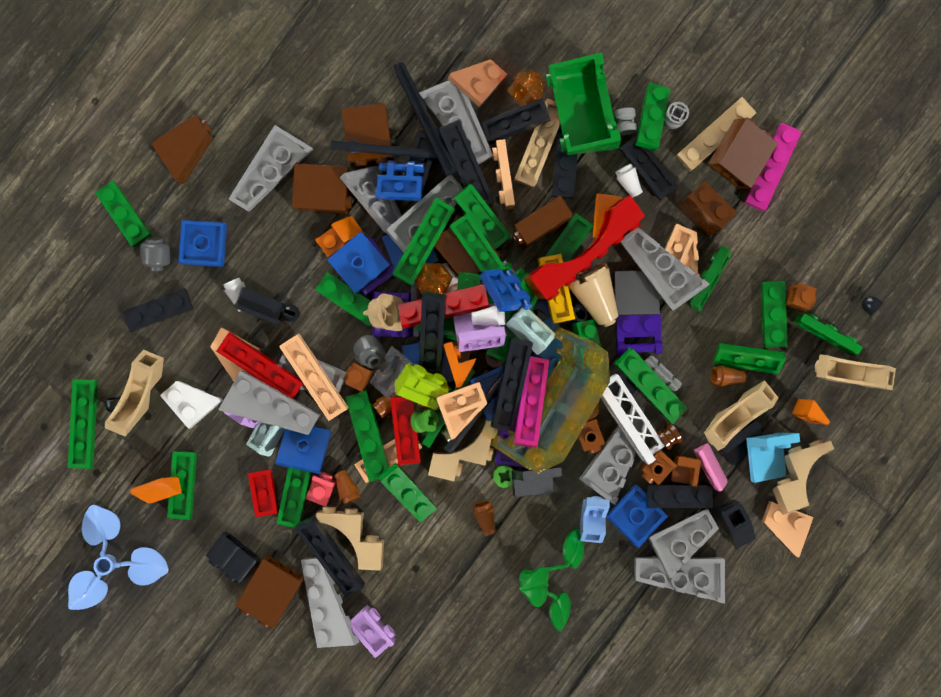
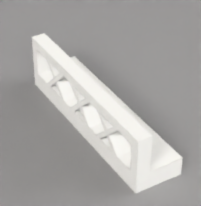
[594,373,665,465]

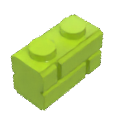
[394,364,449,410]

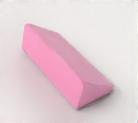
[694,443,728,491]

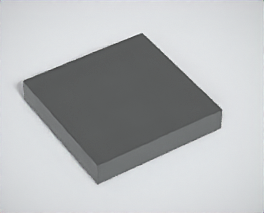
[614,271,660,315]

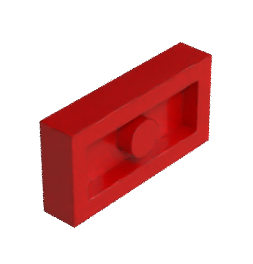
[248,469,279,517]

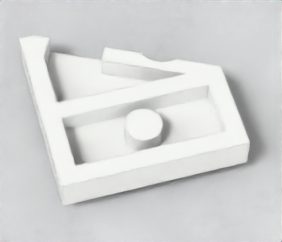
[160,381,223,429]

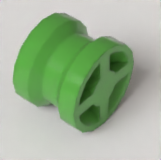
[411,409,439,433]
[493,465,513,488]

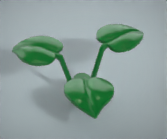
[519,527,584,632]

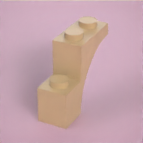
[105,350,164,437]
[815,355,896,390]
[704,380,778,451]
[428,419,498,481]
[772,439,834,515]
[316,507,384,571]

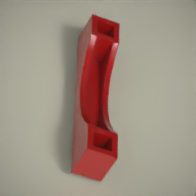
[523,195,645,301]

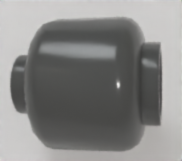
[140,238,171,271]
[353,335,385,368]

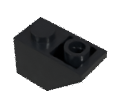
[714,499,756,549]

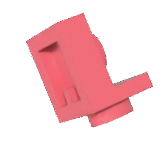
[305,472,336,507]

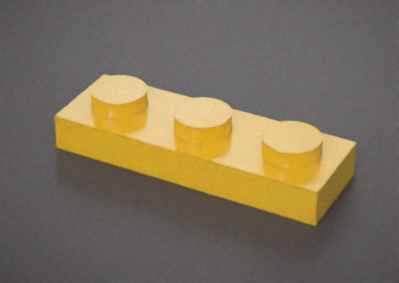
[538,254,575,324]

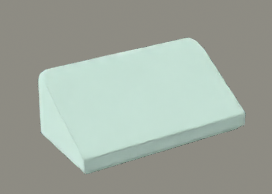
[506,307,556,355]
[246,421,285,457]

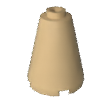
[568,263,618,327]

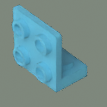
[746,433,800,483]

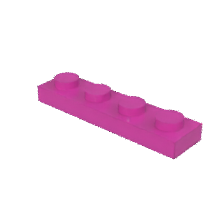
[744,123,802,212]
[513,356,549,449]

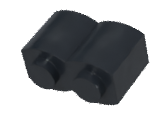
[206,531,261,583]

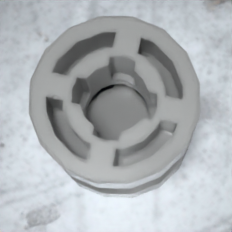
[664,102,689,129]
[613,108,638,136]

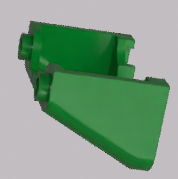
[545,52,621,155]

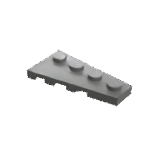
[229,125,313,212]
[218,370,320,435]
[301,557,359,648]
[634,557,725,604]

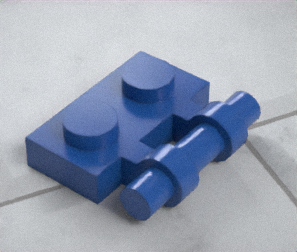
[376,160,424,201]
[480,269,532,312]

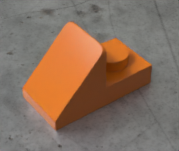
[315,216,364,258]
[443,342,476,388]

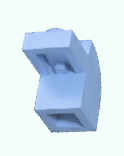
[580,496,610,543]

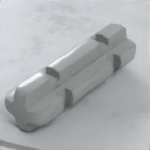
[645,355,682,392]

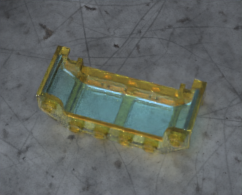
[491,327,610,473]

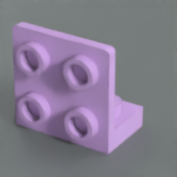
[453,303,506,352]

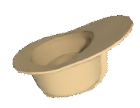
[363,294,404,331]

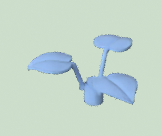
[68,505,169,610]

